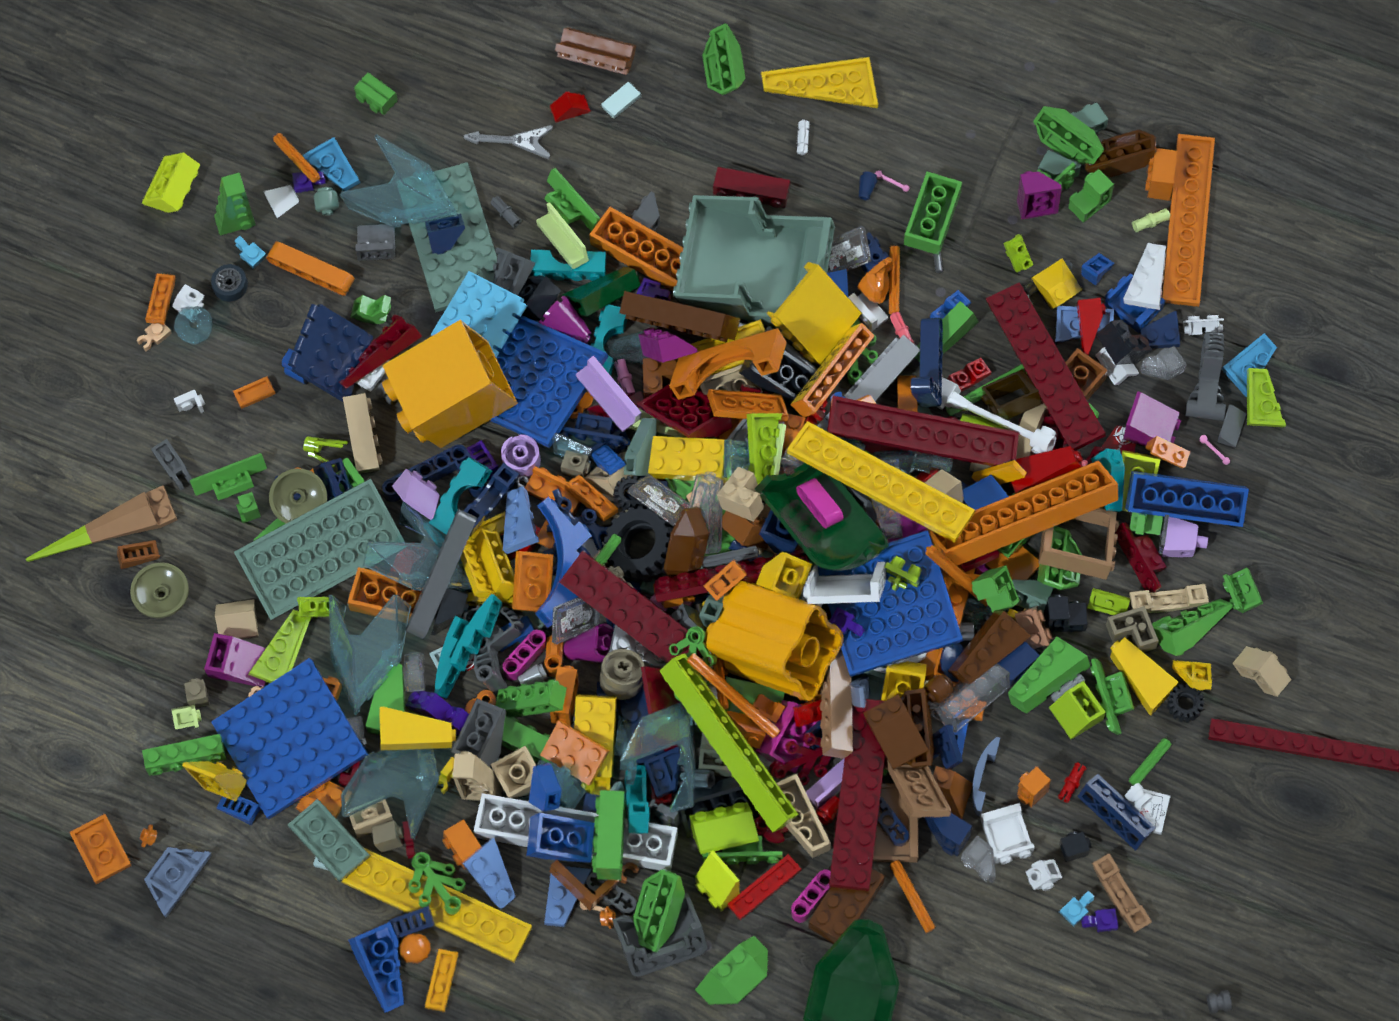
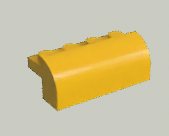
[460,529,514,602]

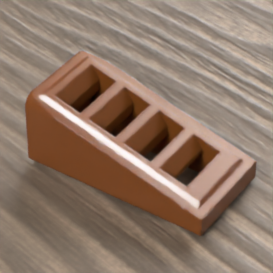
[117,540,160,569]

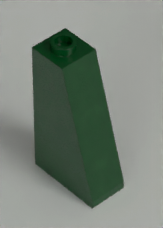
[562,267,641,316]

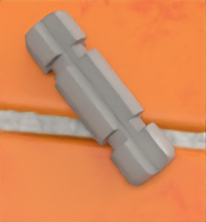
[1051,674,1085,702]

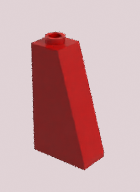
[1011,446,1083,494]

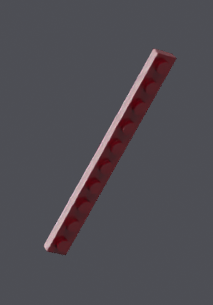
[1208,718,1399,772]

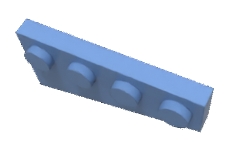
[503,486,539,554]

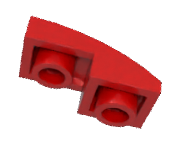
[947,358,992,392]

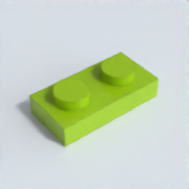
[1088,588,1130,615]

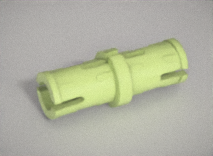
[1132,208,1170,232]

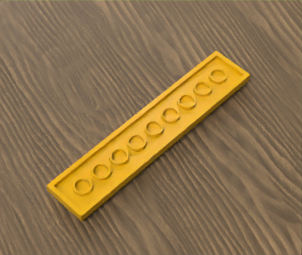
[787,421,975,543]
[336,848,532,963]

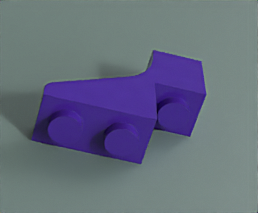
[405,690,469,736]

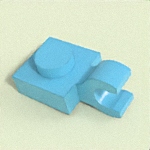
[234,236,267,269]
[1060,891,1094,926]

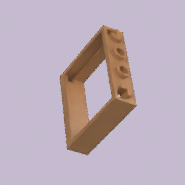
[1038,508,1119,580]

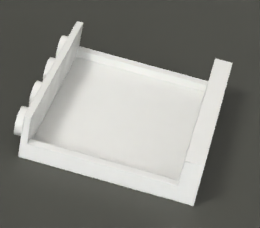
[803,562,886,604]

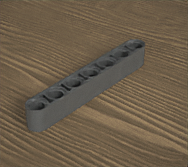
[405,509,477,639]

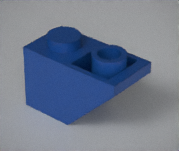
[529,763,561,812]

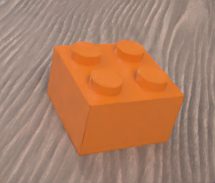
[1145,148,1178,201]

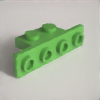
[545,168,600,231]
[190,453,267,500]
[1091,658,1134,735]
[702,836,783,865]

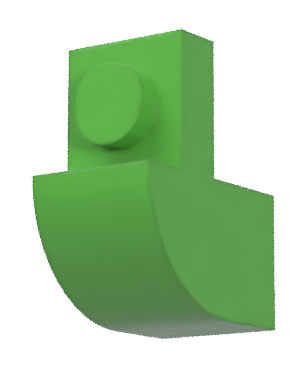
[351,295,391,324]
[1130,512,1164,535]

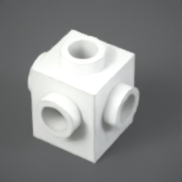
[172,284,204,318]
[1026,860,1062,891]

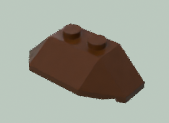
[1085,130,1156,177]
[664,506,709,577]
[901,688,934,768]

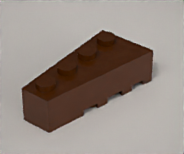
[948,611,1031,684]

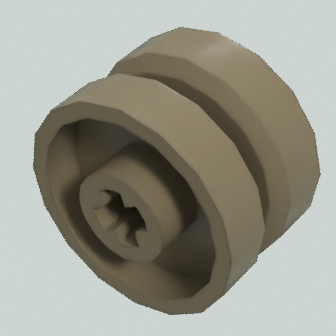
[600,649,644,700]

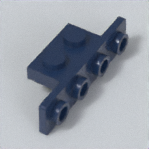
[558,413,628,447]

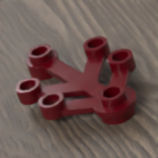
[769,732,831,786]

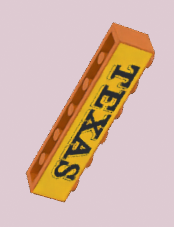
[790,323,874,417]

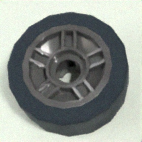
[211,264,248,302]

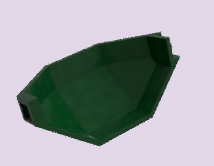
[803,919,900,1021]

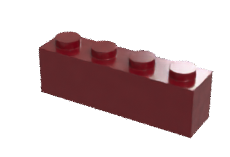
[713,167,790,208]

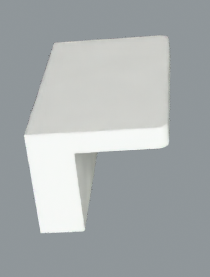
[848,293,888,332]
[1096,347,1139,385]

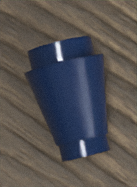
[858,171,878,200]

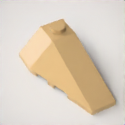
[585,435,658,497]

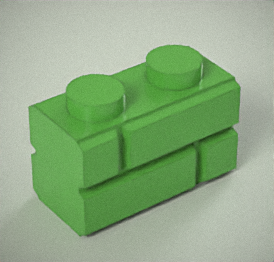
[354,73,398,115]

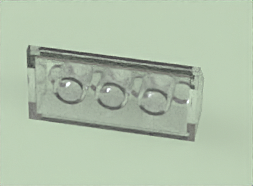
[929,664,1010,733]

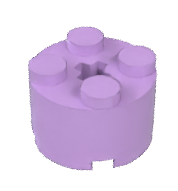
[501,434,541,478]

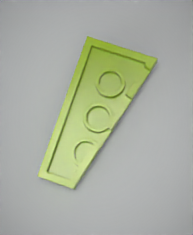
[747,413,782,484]
[248,610,311,683]

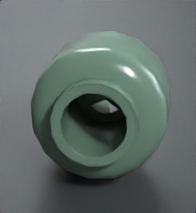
[314,187,339,216]

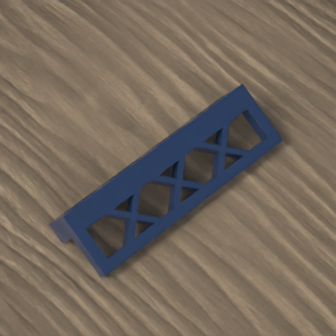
[313,458,351,501]
[1078,774,1156,851]

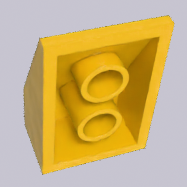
[182,761,247,802]

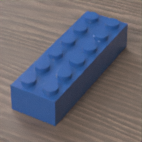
[1125,471,1249,527]

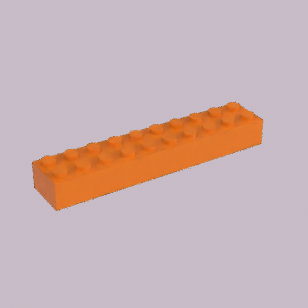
[927,461,1118,566]

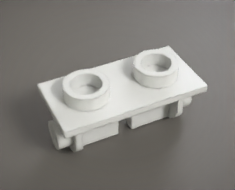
[1183,315,1224,336]

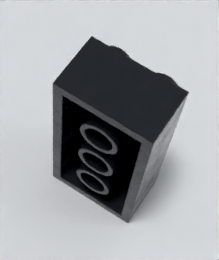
[739,350,816,411]

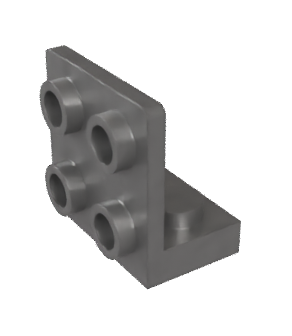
[356,224,395,261]

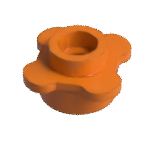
[140,824,157,847]
[600,906,616,929]

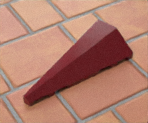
[339,314,422,389]

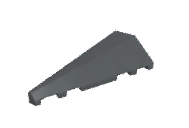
[492,248,535,296]

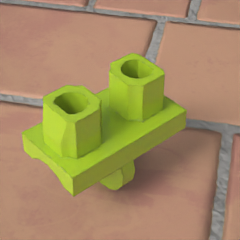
[1003,234,1033,272]
[884,556,922,591]
[297,597,334,617]

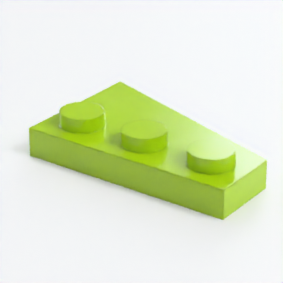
[1247,368,1286,427]

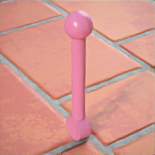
[875,171,910,192]
[1200,435,1230,465]

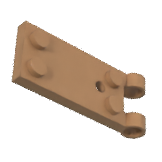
[884,756,951,818]

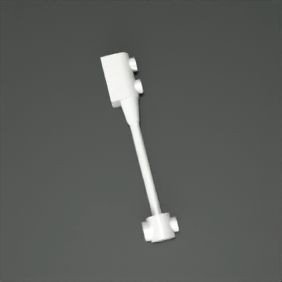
[937,377,1056,454]

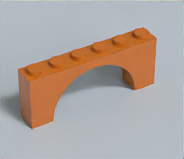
[669,328,787,400]

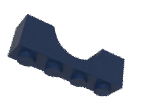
[464,463,519,537]

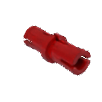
[1058,763,1086,803]

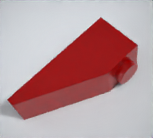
[1077,298,1106,356]

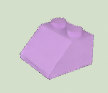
[392,469,440,520]

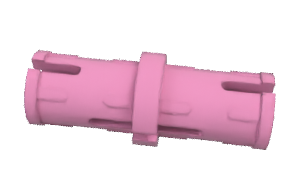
[614,359,636,395]

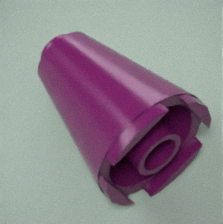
[539,295,591,344]
[563,623,614,662]

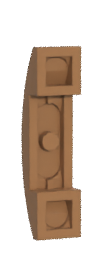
[1092,854,1152,933]

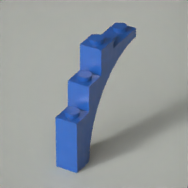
[535,497,592,628]

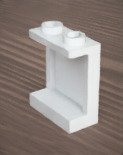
[980,803,1035,864]

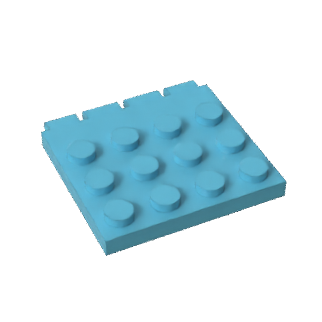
[431,271,527,357]

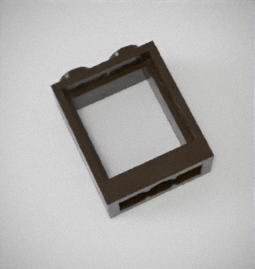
[981,369,1041,420]

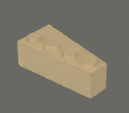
[343,393,383,474]
[452,751,503,801]
[777,774,831,858]

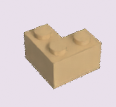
[717,467,764,522]
[1232,646,1291,697]

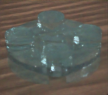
[174,306,213,345]

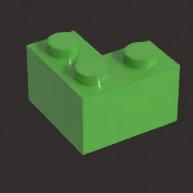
[1068,169,1114,223]
[972,565,1020,613]

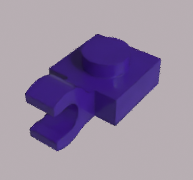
[292,171,326,193]
[637,278,672,301]
[829,607,865,637]
[1081,909,1118,932]

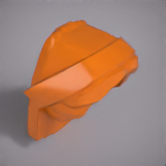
[858,257,894,304]

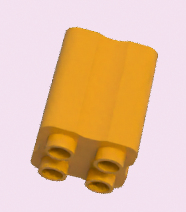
[705,581,844,701]

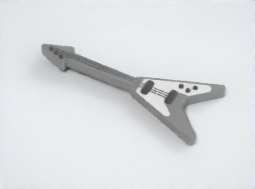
[464,125,552,159]

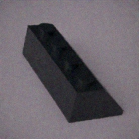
[674,777,761,838]

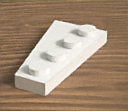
[1123,243,1167,310]

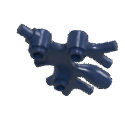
[542,489,608,575]

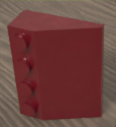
[637,384,732,438]
[641,666,695,754]

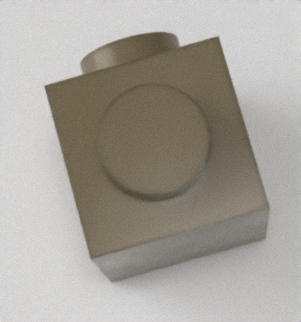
[561,450,591,478]
[184,678,210,708]
[372,821,404,853]

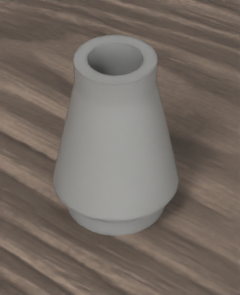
[518,664,548,685]

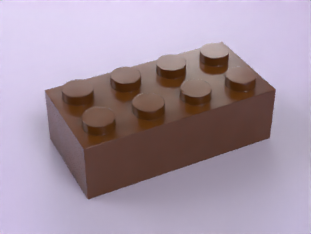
[808,869,885,943]

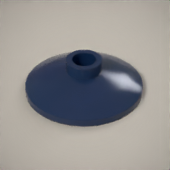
[940,643,965,682]

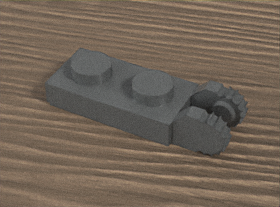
[151,439,193,491]

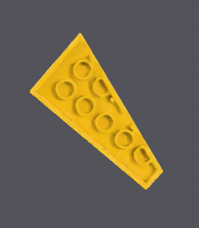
[761,57,878,108]

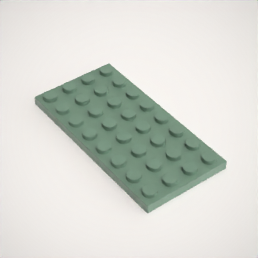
[397,162,497,313]
[234,478,407,620]

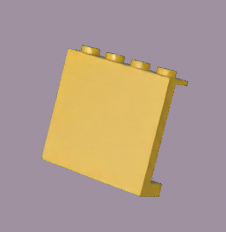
[767,262,862,364]

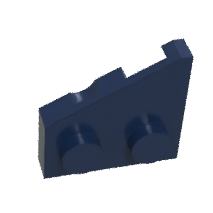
[1140,311,1180,349]
[644,747,681,799]

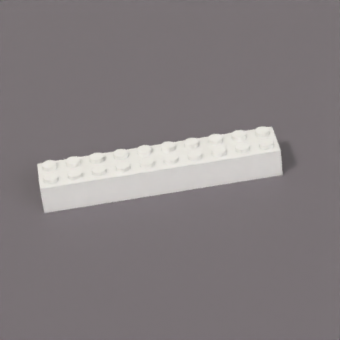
[474,793,678,872]

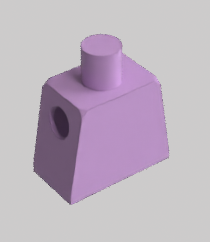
[1162,517,1208,557]

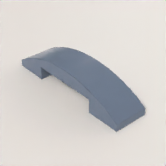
[850,676,871,707]
[972,737,1000,817]

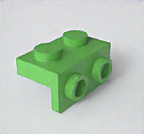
[1223,568,1263,613]

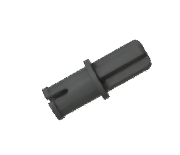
[490,196,522,228]

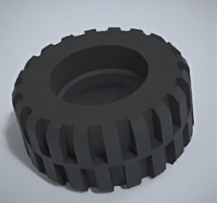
[604,505,675,582]

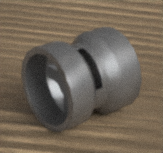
[1207,990,1232,1014]

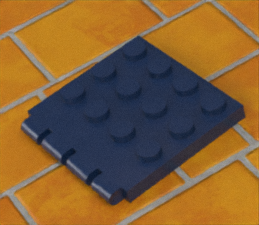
[288,304,373,403]

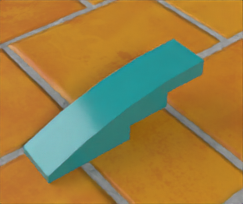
[449,594,503,671]
[434,616,469,698]

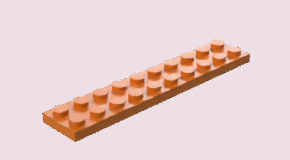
[1162,134,1215,307]

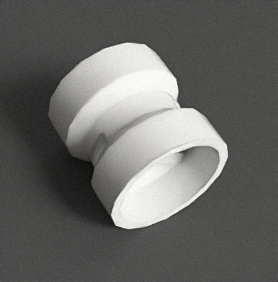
[1125,783,1153,811]

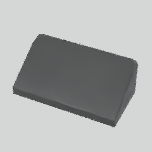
[1217,404,1246,448]

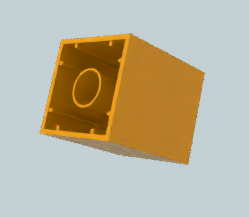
[382,320,518,448]

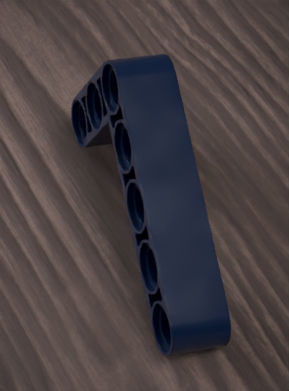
[911,317,943,407]
[382,444,486,502]

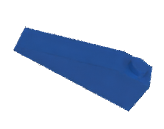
[348,922,404,1013]

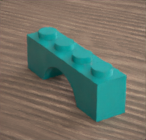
[530,250,607,281]
[591,304,628,376]
[429,457,492,535]
[625,765,649,834]

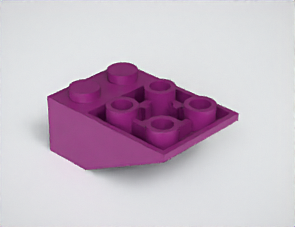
[204,633,266,687]

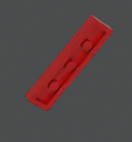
[727,854,801,921]

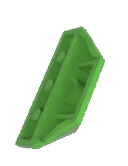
[703,23,745,95]
[1033,106,1104,164]
[1037,526,1082,590]
[633,869,685,952]
[695,936,768,1005]

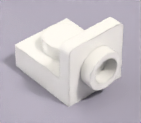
[174,390,205,413]

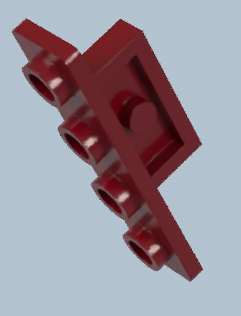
[1115,522,1166,593]

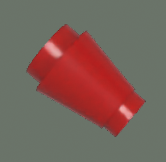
[816,796,839,825]

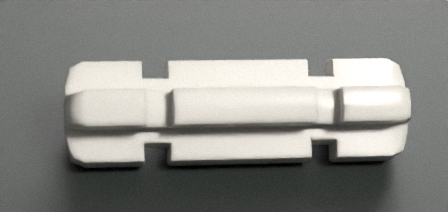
[797,120,809,155]

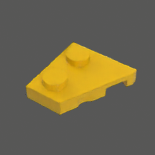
[1172,660,1212,690]

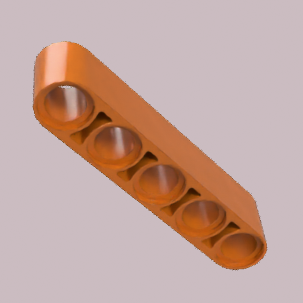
[266,242,355,296]

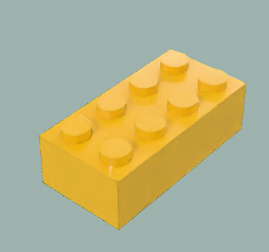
[648,436,733,483]
[572,695,617,778]

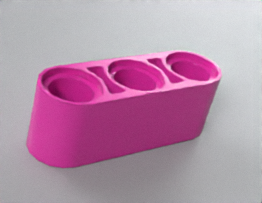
[796,478,844,529]
[503,630,547,681]
[791,870,831,923]

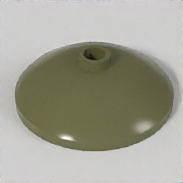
[269,468,327,524]
[130,563,189,618]

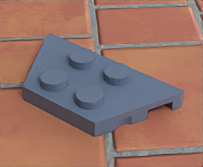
[144,847,212,917]

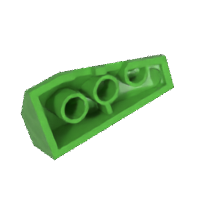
[1152,599,1233,656]

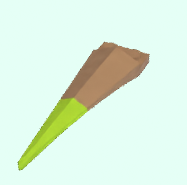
[25,485,178,562]

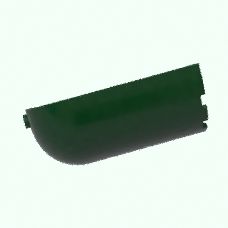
[755,463,888,570]

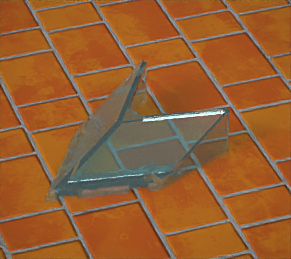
[340,134,459,227]
[363,501,472,592]
[329,595,411,716]
[620,702,696,813]
[341,749,439,839]

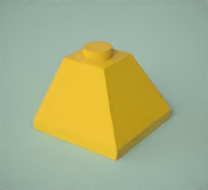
[1031,258,1082,309]
[756,552,812,599]
[881,661,927,701]

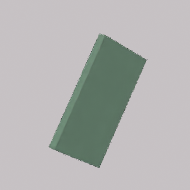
[288,799,370,882]

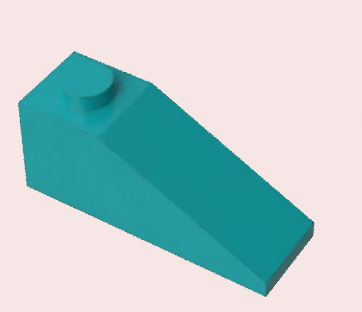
[1091,449,1125,512]

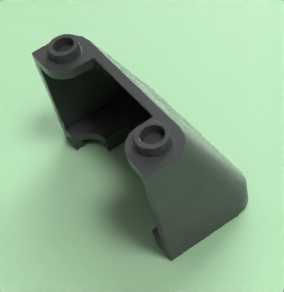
[612,893,707,977]

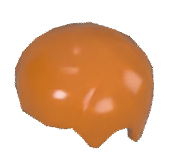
[399,933,431,964]

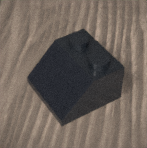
[518,276,561,320]

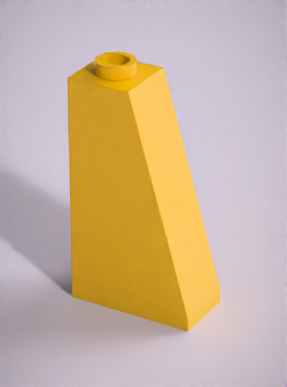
[1110,637,1178,715]
[379,707,456,751]

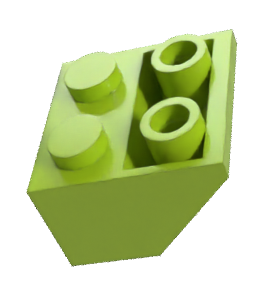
[1049,681,1106,740]

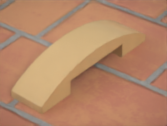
[1016,400,1049,459]
[1129,584,1209,613]

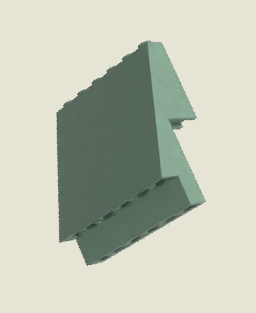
[673,195,835,329]

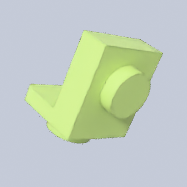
[171,704,202,730]

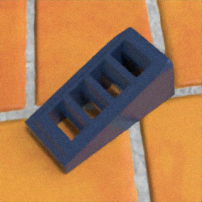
[389,906,435,938]

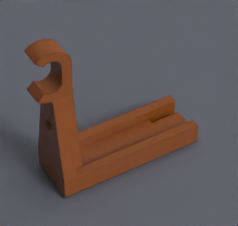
[549,860,639,911]

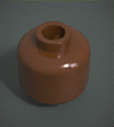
[924,674,953,704]

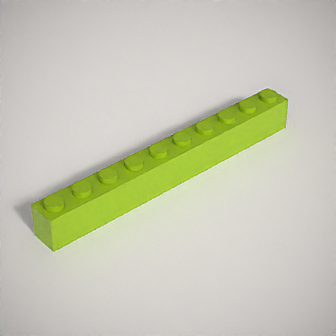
[660,653,799,832]

